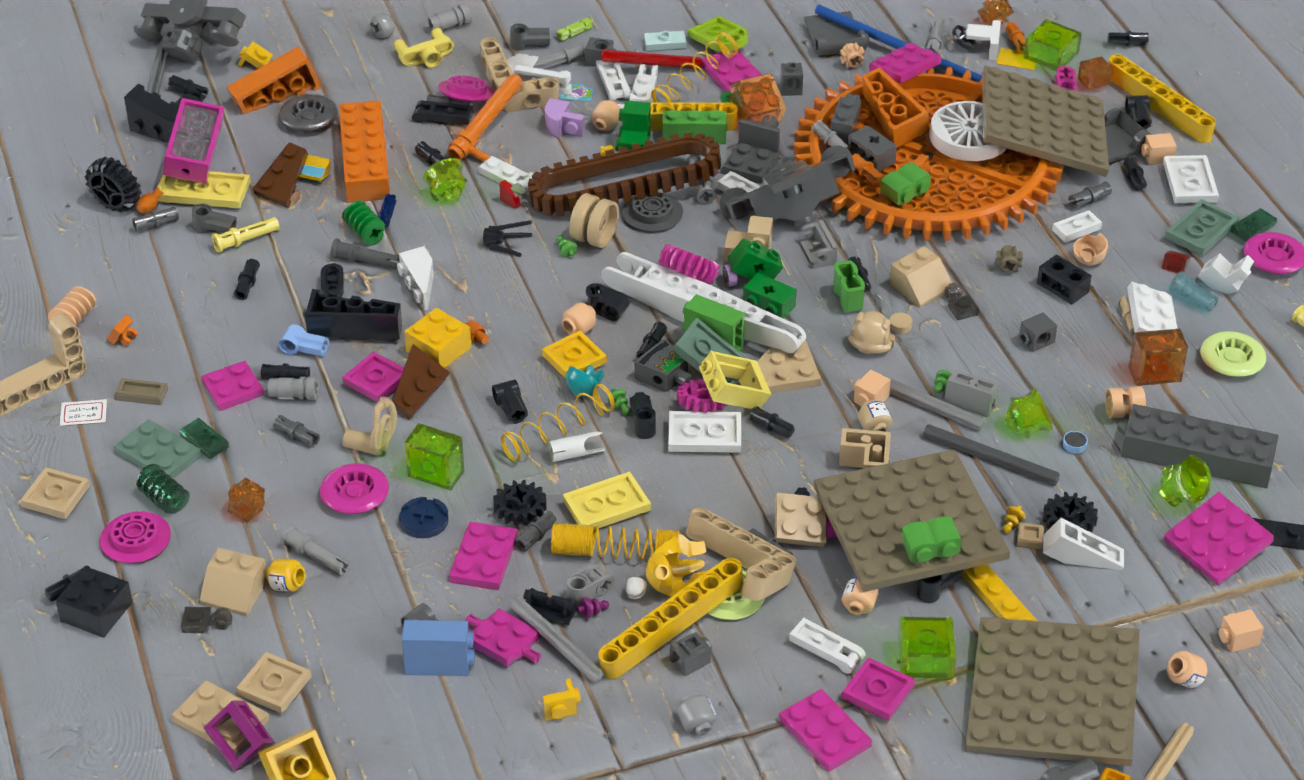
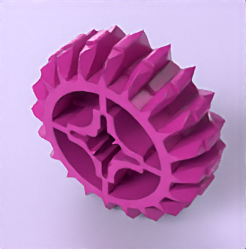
[658,244,720,284]

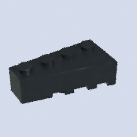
[124,83,179,143]

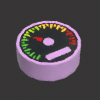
[722,264,738,287]

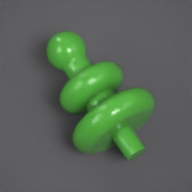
[556,235,577,258]
[934,370,952,393]
[608,388,630,415]

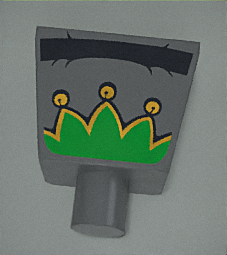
[634,339,693,392]

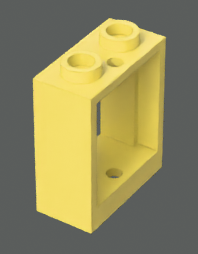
[699,351,772,409]

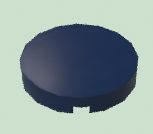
[399,497,449,538]

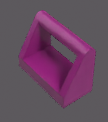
[204,700,275,771]

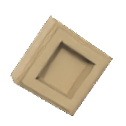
[1017,522,1044,550]

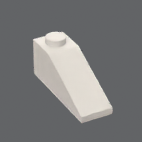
[1043,518,1124,570]

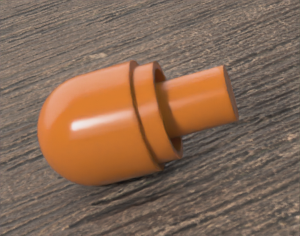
[137,187,164,214]
[465,320,489,344]

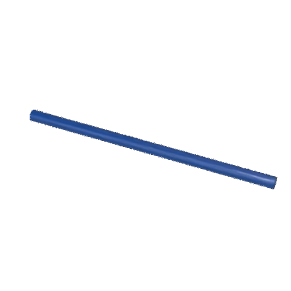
[815,4,982,83]

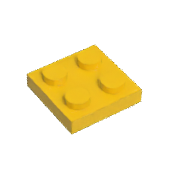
[542,331,607,378]

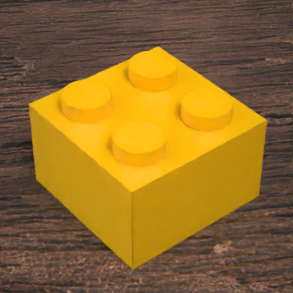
[404,307,472,368]

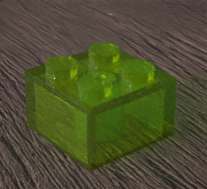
[1023,19,1082,71]
[404,423,465,491]
[898,617,956,678]

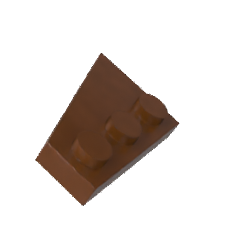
[252,142,308,208]
[392,344,450,420]

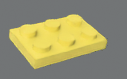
[563,472,651,528]

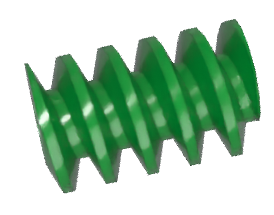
[342,200,385,245]

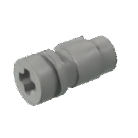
[428,3,472,31]
[268,377,319,400]

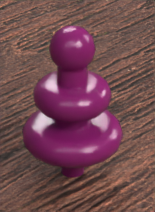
[577,597,609,619]

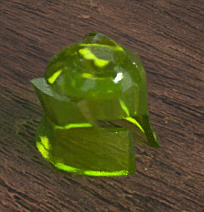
[423,158,468,202]
[1005,387,1053,439]
[1160,455,1211,508]

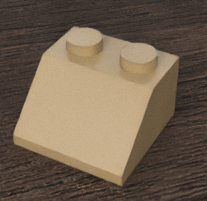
[889,246,954,308]
[200,547,267,616]

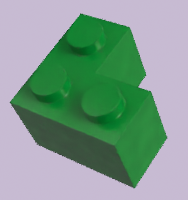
[615,100,651,151]

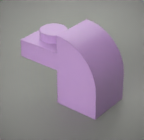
[545,98,585,138]

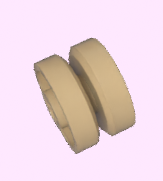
[569,193,619,248]

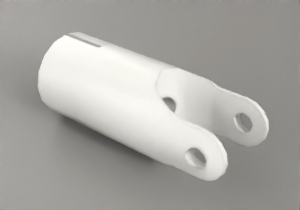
[548,431,605,462]

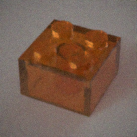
[729,73,786,122]
[1128,328,1188,386]

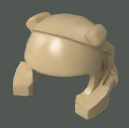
[848,311,895,355]

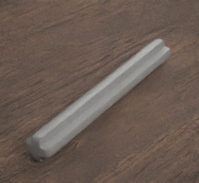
[883,375,984,431]
[510,596,604,683]

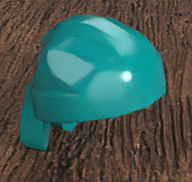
[566,365,605,397]

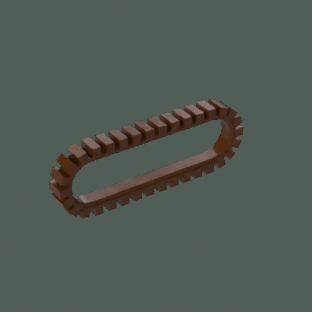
[528,133,722,217]

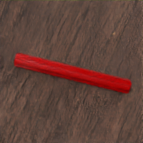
[601,49,702,69]

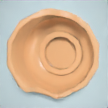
[1073,233,1108,266]

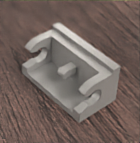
[799,220,837,269]
[944,370,1000,417]

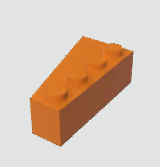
[227,46,321,114]
[862,67,929,147]

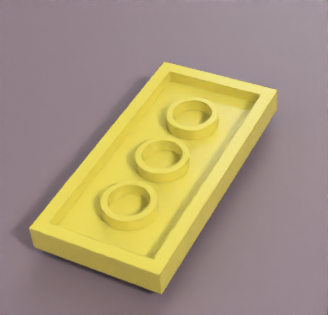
[157,171,251,208]

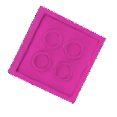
[1164,492,1274,586]

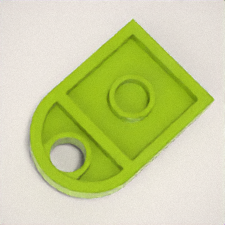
[688,16,749,51]

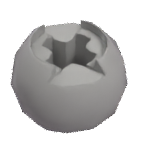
[369,13,395,39]

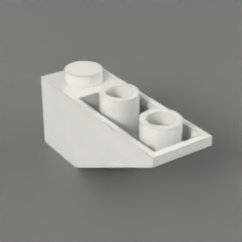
[397,246,434,311]

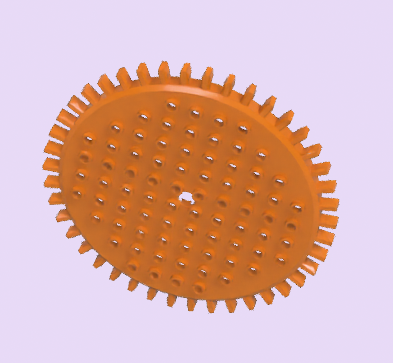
[794,67,1064,241]

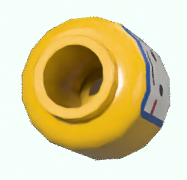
[266,558,306,592]

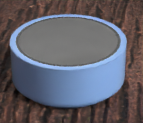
[1063,431,1088,454]

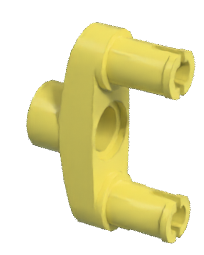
[394,28,454,68]

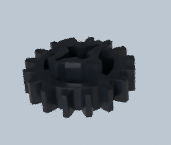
[493,480,547,526]
[1043,492,1098,533]

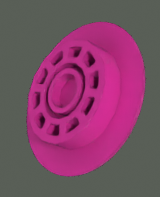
[438,75,495,102]
[1244,232,1304,274]
[320,463,389,514]
[100,511,171,563]

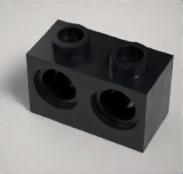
[1037,254,1092,305]

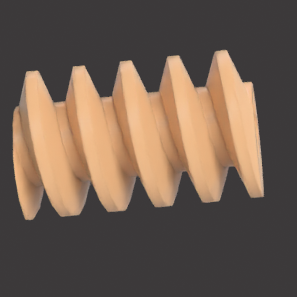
[48,286,96,325]

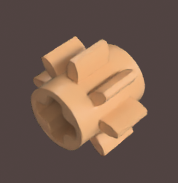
[840,42,865,68]

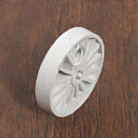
[929,101,1007,161]

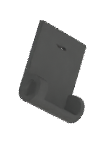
[804,11,869,56]
[1104,108,1152,163]

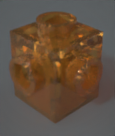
[977,0,1014,26]
[1078,56,1113,90]
[228,477,265,523]

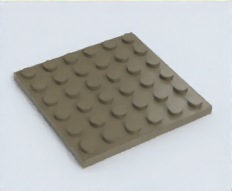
[982,65,1109,177]
[814,449,1010,592]
[966,617,1140,766]

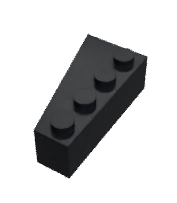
[305,289,402,340]

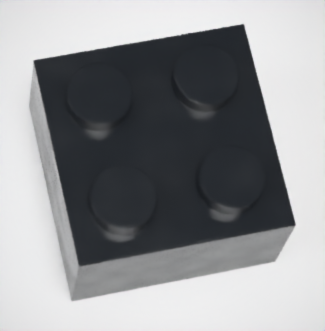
[56,566,133,638]

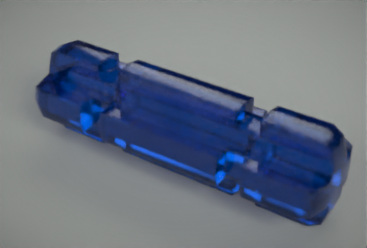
[378,194,397,228]

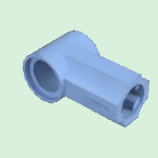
[278,324,329,357]

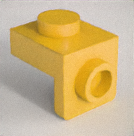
[238,41,273,68]
[542,678,581,721]

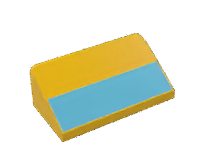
[298,155,331,182]

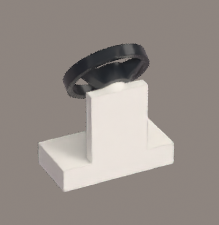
[952,20,1001,61]

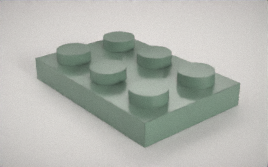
[1165,199,1239,256]
[672,317,747,384]
[114,419,202,484]

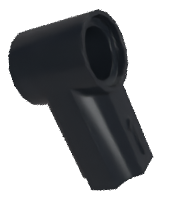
[1125,95,1152,130]
[492,379,528,424]
[629,392,656,439]
[917,570,964,603]

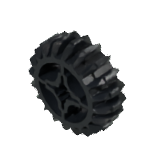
[84,156,142,213]

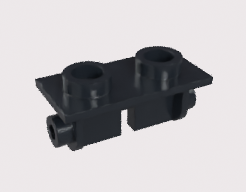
[523,588,578,625]

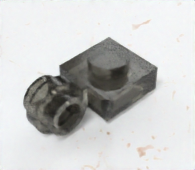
[945,282,979,321]
[181,607,233,634]

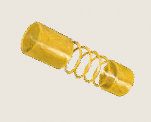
[551,523,680,560]

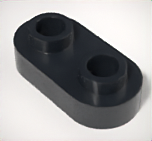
[321,263,344,297]

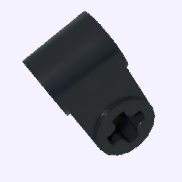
[585,283,630,321]

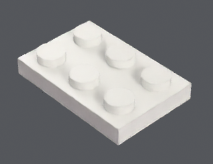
[1163,155,1219,204]
[1127,281,1180,347]
[668,411,741,453]

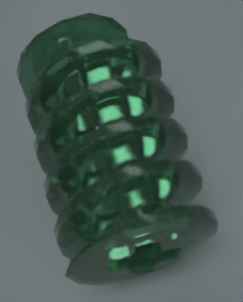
[136,464,190,514]

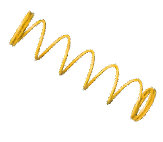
[651,32,738,103]
[501,384,615,462]

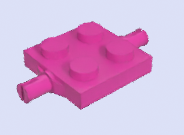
[465,608,541,667]

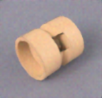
[1105,386,1146,419]

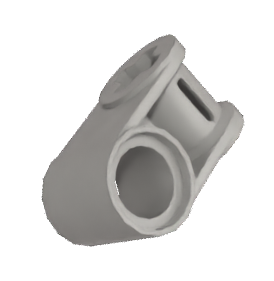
[566,562,614,607]

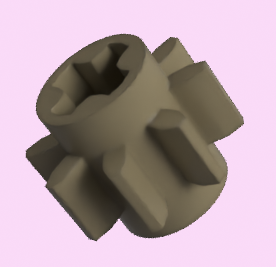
[995,245,1023,273]

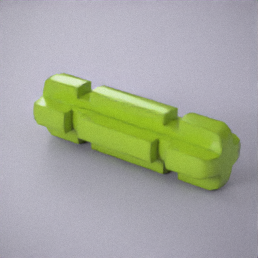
[556,17,592,41]

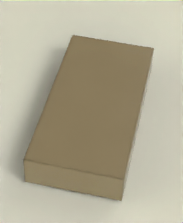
[114,378,168,405]

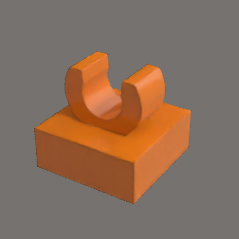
[106,314,138,346]

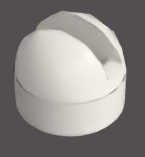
[626,577,647,600]

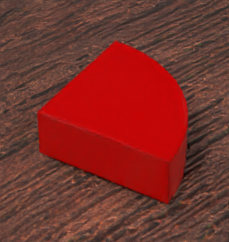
[499,180,521,209]

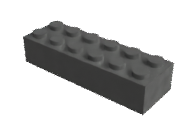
[1121,404,1279,488]

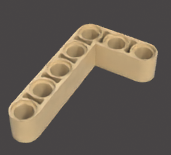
[0,314,87,417]
[686,508,796,601]

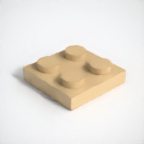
[20,467,90,519]
[775,493,826,547]
[236,652,311,714]

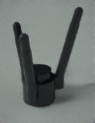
[483,220,532,257]

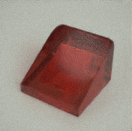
[1162,250,1191,274]

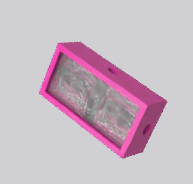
[163,98,224,184]

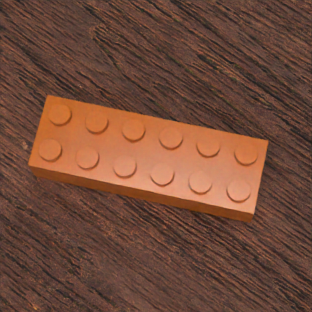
[339,100,391,203]

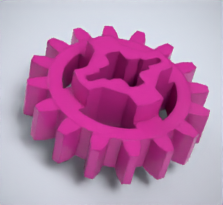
[677,379,728,413]

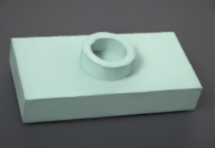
[644,31,686,51]

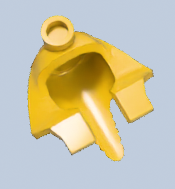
[646,534,709,597]

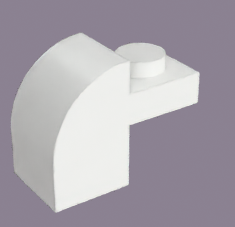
[1198,253,1254,294]

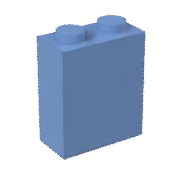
[402,620,475,676]

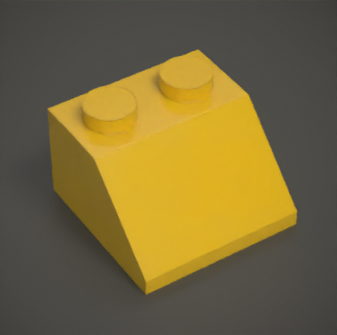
[258,729,337,780]

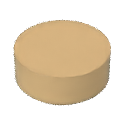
[890,312,913,334]

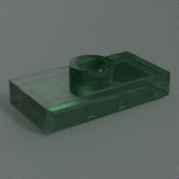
[1230,208,1277,242]
[179,418,229,459]

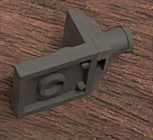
[722,115,780,184]

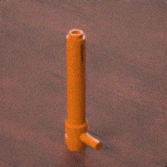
[447,74,522,162]

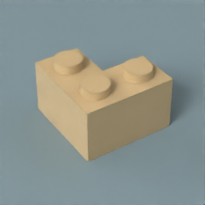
[724,216,773,265]
[839,428,891,469]

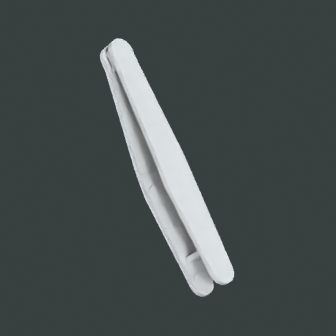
[601,252,806,353]

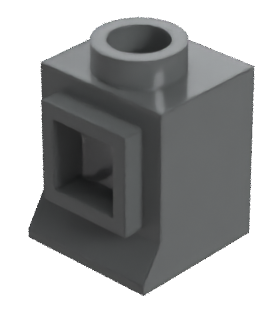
[670,632,712,676]

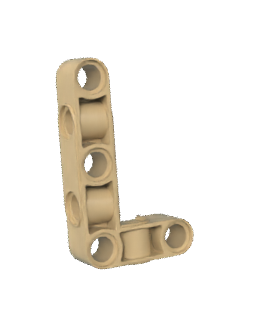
[480,38,559,112]

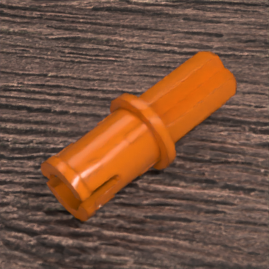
[1005,22,1030,54]
[852,154,884,185]

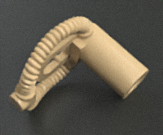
[343,397,397,456]

